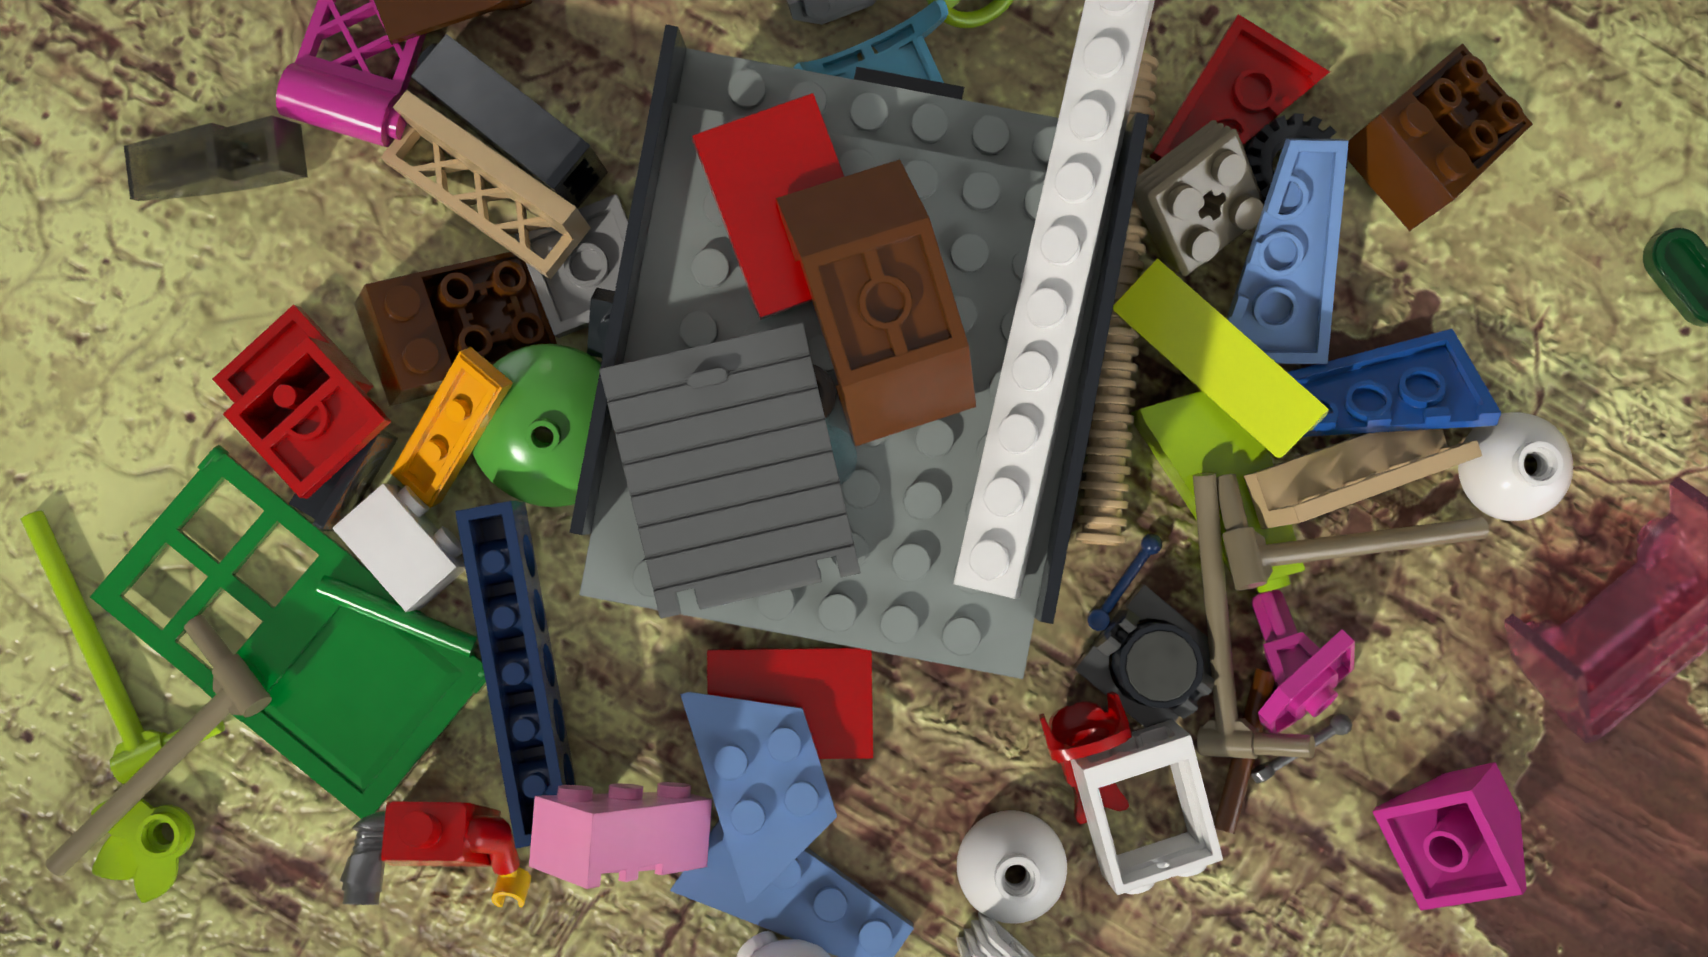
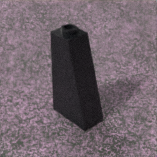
[411,34,608,209]

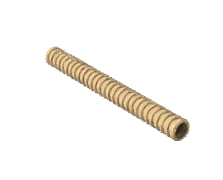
[1076,52,1158,546]

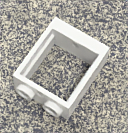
[1070,719,1223,895]

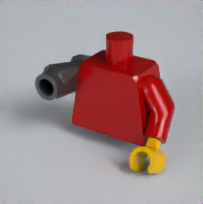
[340,801,531,907]

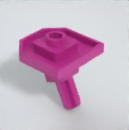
[1251,590,1355,733]

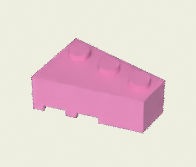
[529,782,712,889]

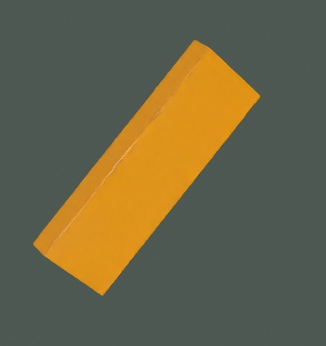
[390,347,513,508]

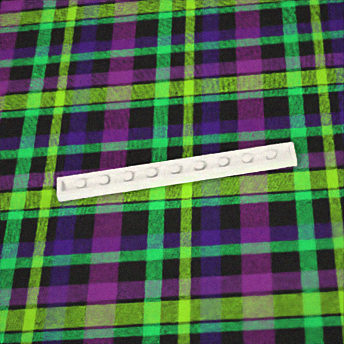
[953,0,1155,599]

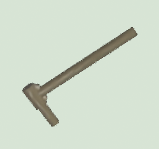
[1193,472,1315,759]
[1216,474,1489,590]
[46,615,272,876]

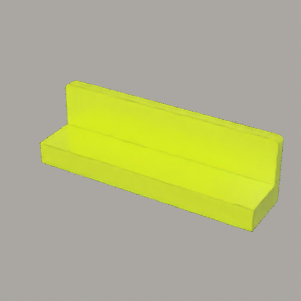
[1113,258,1329,458]

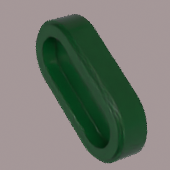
[1643,228,1708,327]

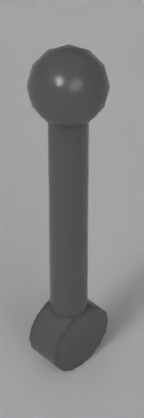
[1251,714,1352,783]

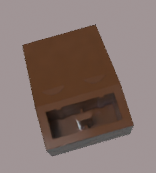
[1347,43,1533,231]
[354,252,557,407]

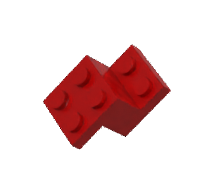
[212,304,392,499]

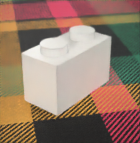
[332,483,466,612]

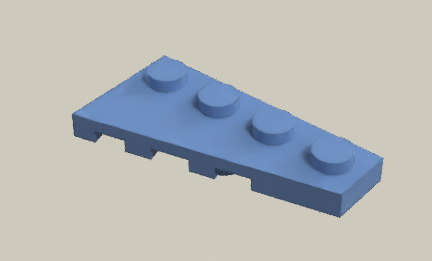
[1226,138,1349,364]
[670,820,914,957]

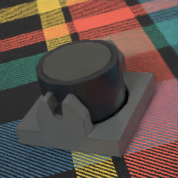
[1072,584,1215,728]

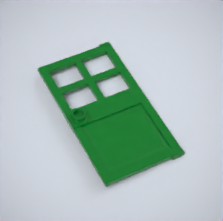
[90,445,486,819]

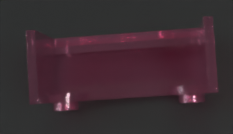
[1504,477,1708,743]

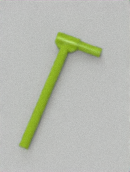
[20,510,225,784]

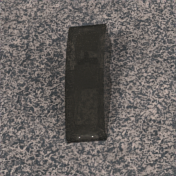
[124,115,308,201]

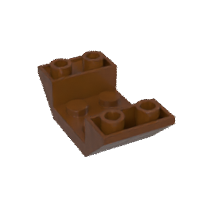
[776,159,976,446]

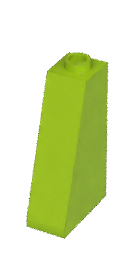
[1130,391,1305,593]

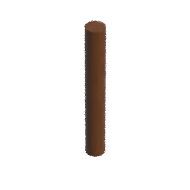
[1214,668,1275,834]

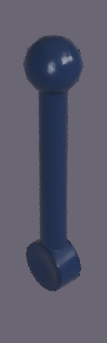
[1087,533,1162,631]

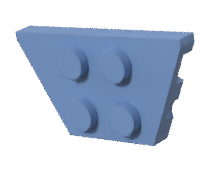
[680,692,837,904]

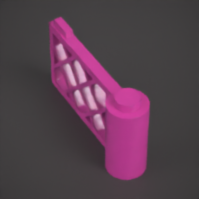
[276,0,427,147]

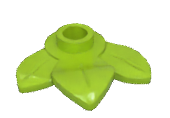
[91,799,195,903]

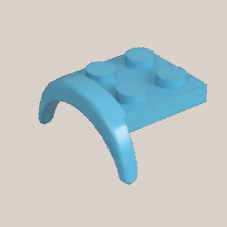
[794,0,948,83]

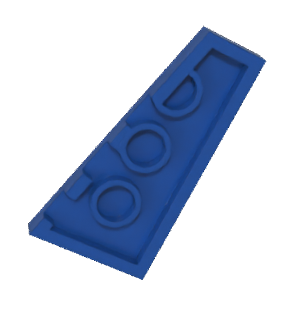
[1287,329,1502,437]

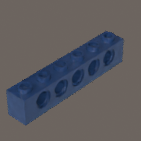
[455,501,576,848]

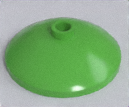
[472,344,602,507]

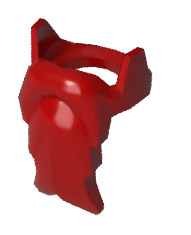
[1039,691,1132,824]

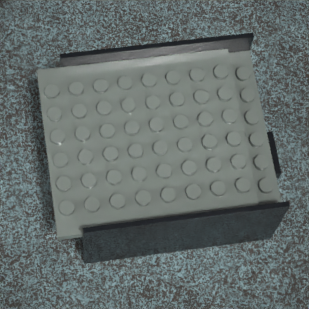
[569,24,1149,679]

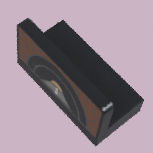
[289,429,398,531]

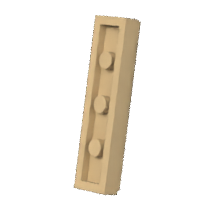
[380,90,591,280]
[1244,429,1482,529]

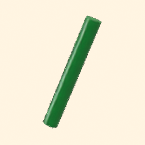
[315,575,478,658]

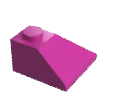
[1372,762,1527,911]

